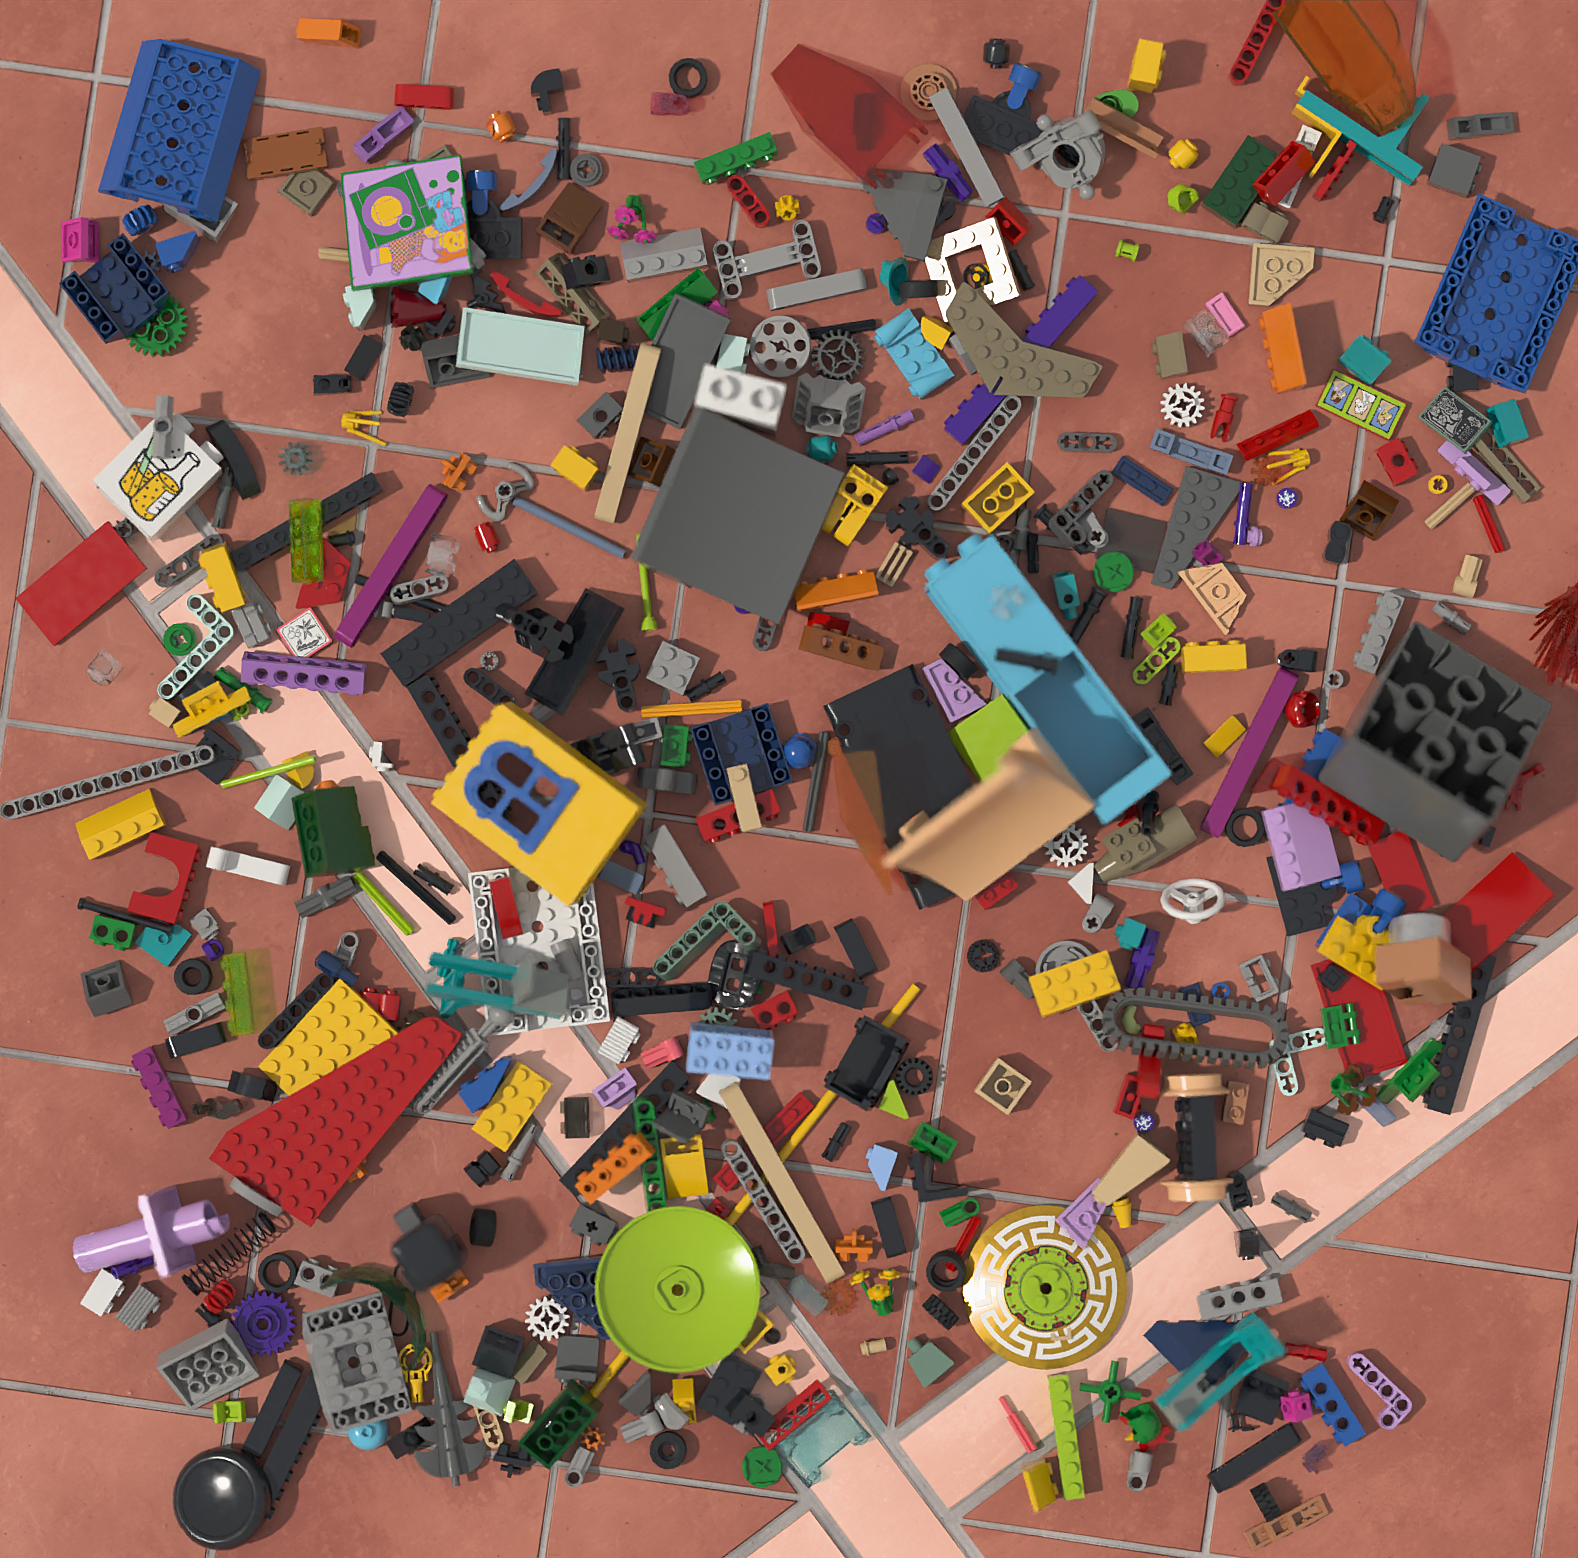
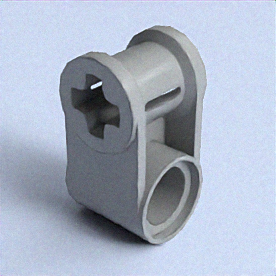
[1076,508,1109,548]
[1082,893,1115,933]
[333,931,361,970]

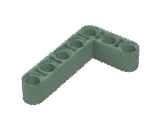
[653,901,761,981]

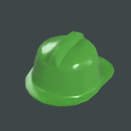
[1095,89,1138,118]

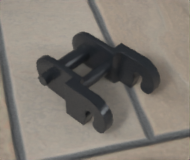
[1226,1412,1255,1432]

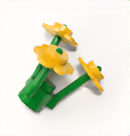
[850,1268,901,1316]

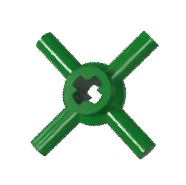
[1079,1360,1141,1423]

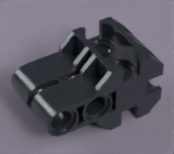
[886,496,949,560]
[496,603,574,662]
[595,639,641,713]
[569,722,646,775]

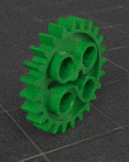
[125,296,189,358]

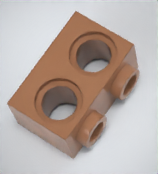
[1221,1080,1249,1125]

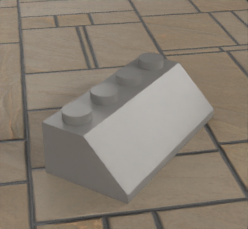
[620,228,708,283]
[643,824,708,907]

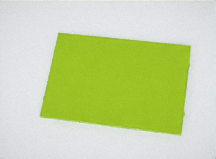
[948,693,1029,784]

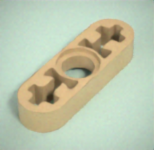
[473,1406,504,1448]

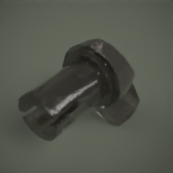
[192,1098,243,1119]
[750,1245,795,1279]

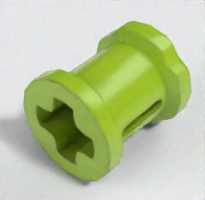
[1115,239,1140,262]

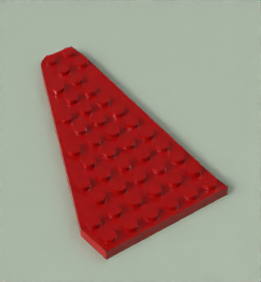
[209,1017,463,1228]

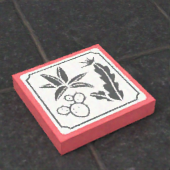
[276,607,333,658]

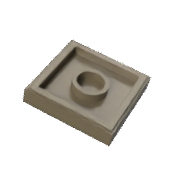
[277,166,335,216]

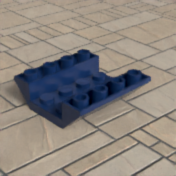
[59,233,170,344]
[690,703,793,806]

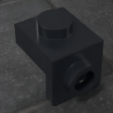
[424,311,456,338]
[780,924,816,955]

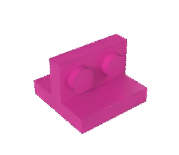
[61,217,99,263]

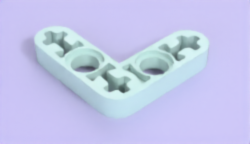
[1269,1027,1326,1096]

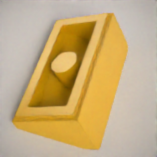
[1203,715,1246,758]

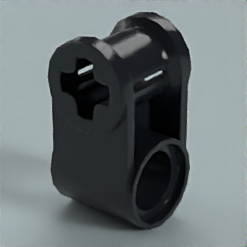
[1277,649,1318,672]
[1226,1170,1253,1212]

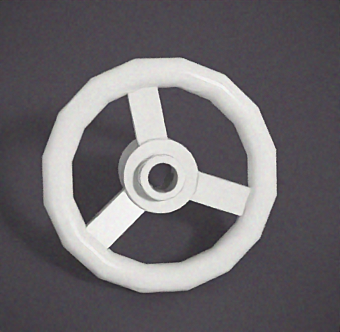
[1160,879,1226,924]

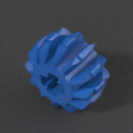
[122,205,159,236]

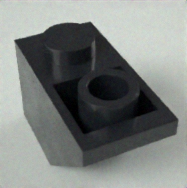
[385,1417,431,1460]

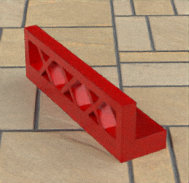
[758,1379,833,1451]

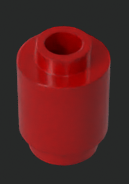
[474,521,500,553]

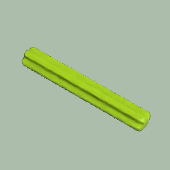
[353,871,414,936]

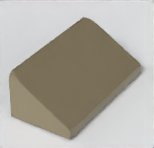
[512,1339,549,1385]

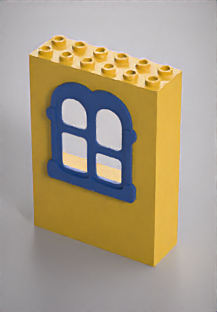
[432,701,648,907]

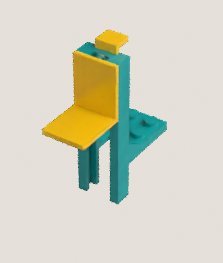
[1292,75,1430,186]

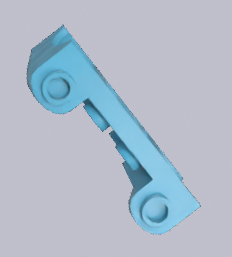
[874,308,954,400]

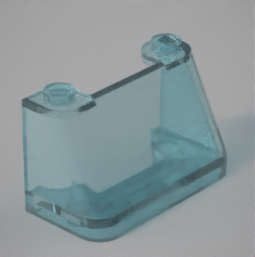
[771,1390,871,1489]

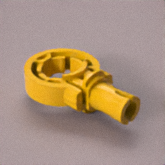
[398,1343,432,1403]

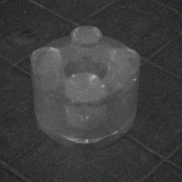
[424,533,460,577]

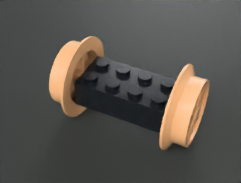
[1159,1073,1234,1201]

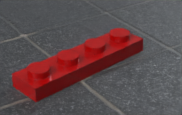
[1236,410,1320,461]

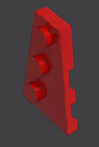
[1312,140,1357,201]

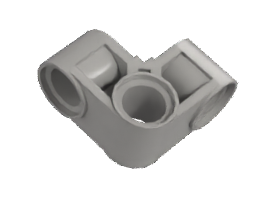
[1126,1450,1153,1492]

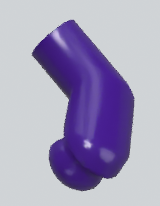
[619,840,646,865]

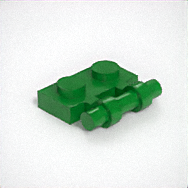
[1320,1003,1361,1049]

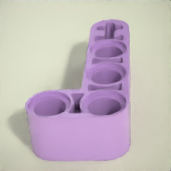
[1346,1352,1412,1430]

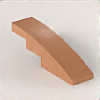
[1243,1495,1329,1551]

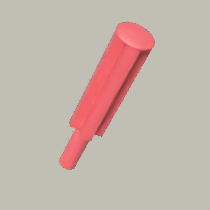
[999,1396,1038,1454]

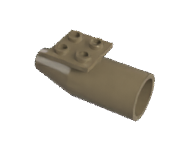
[1094,804,1197,882]

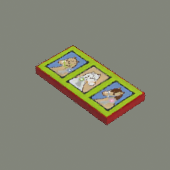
[1316,369,1407,441]

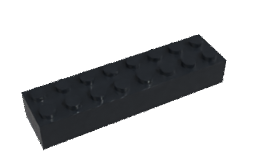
[380,559,539,688]

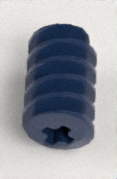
[596,345,638,374]

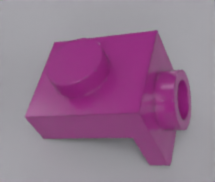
[1192,539,1224,566]

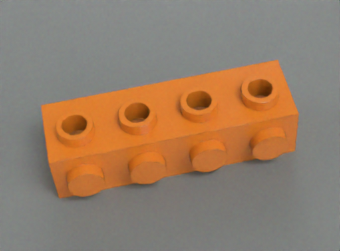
[575,1131,655,1204]

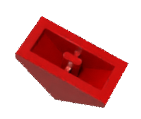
[807,612,850,636]

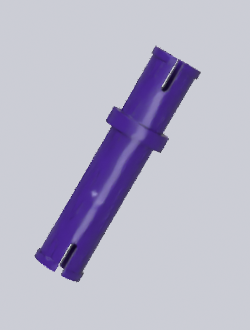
[1233,483,1253,545]

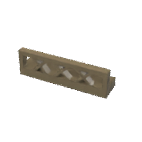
[535,252,611,335]
[1472,428,1541,504]

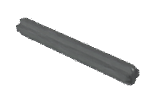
[802,731,830,832]

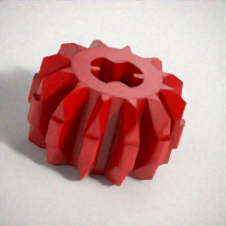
[203,1279,237,1314]

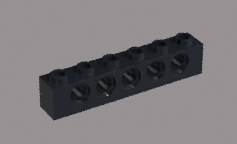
[743,948,869,1011]

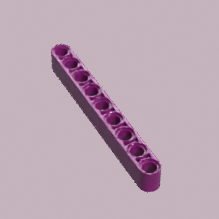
[334,484,448,648]
[1200,666,1299,838]

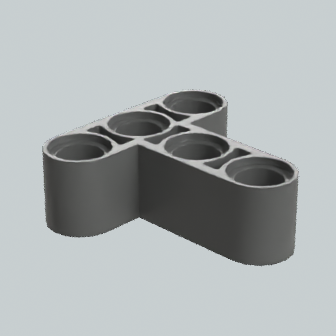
[636,767,697,795]

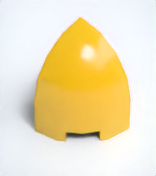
[921,316,954,350]
[282,751,314,788]

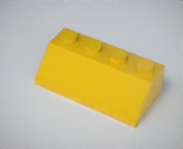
[75,788,167,860]

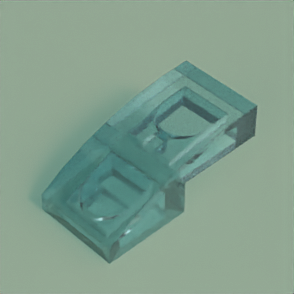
[785,1273,829,1317]

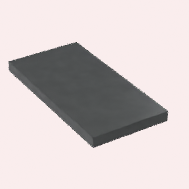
[645,292,731,430]

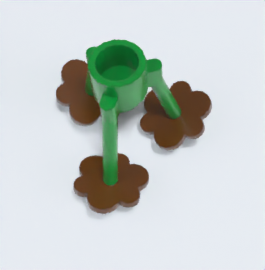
[1330,1064,1377,1115]

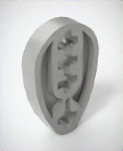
[229,1176,284,1217]

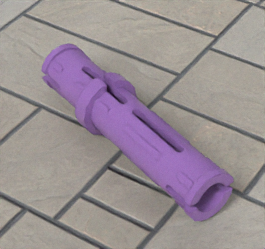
[854,409,915,446]

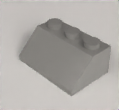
[164,196,238,244]

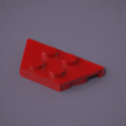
[295,532,351,609]

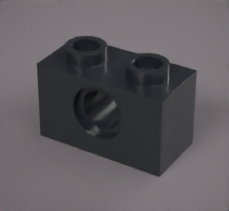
[561,255,611,290]
[725,1390,776,1438]

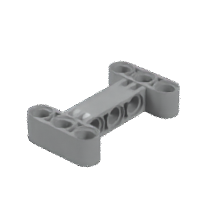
[713,220,821,301]

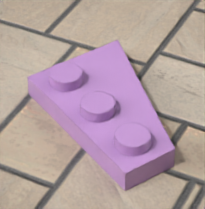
[922,659,987,723]
[1055,1177,1107,1250]

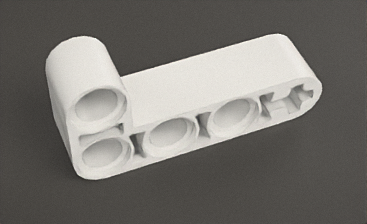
[206,847,291,886]

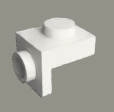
[369,742,394,772]

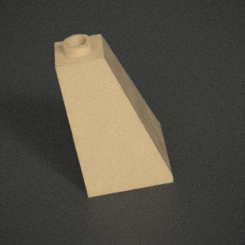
[1092,1130,1170,1205]

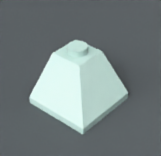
[464,1367,516,1416]

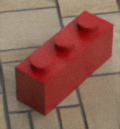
[1252,141,1315,206]

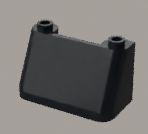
[824,1015,911,1111]

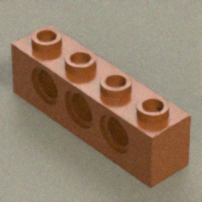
[798,623,885,671]

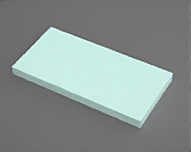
[456,307,585,386]

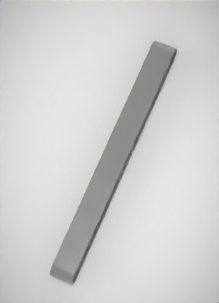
[0,745,217,820]

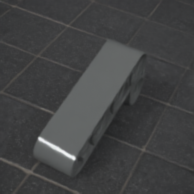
[1049,470,1113,548]

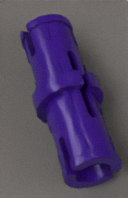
[111,1256,154,1279]

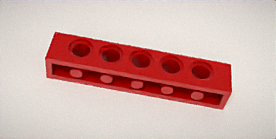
[1272,765,1385,846]

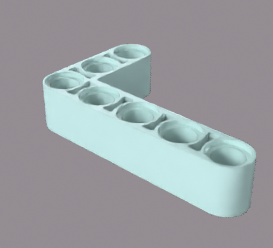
[157,594,236,700]

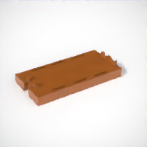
[243,127,329,181]

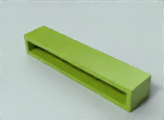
[1047,1373,1085,1500]

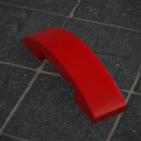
[490,269,563,318]

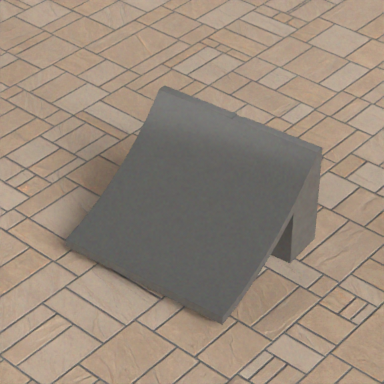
[631,405,846,625]

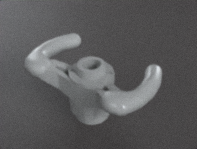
[476,462,535,522]

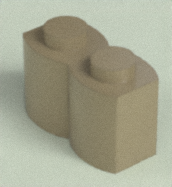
[1240,201,1289,245]

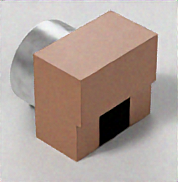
[1376,914,1471,1006]

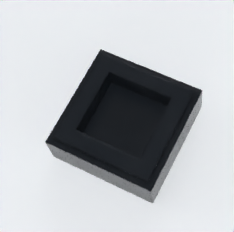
[1317,964,1346,993]

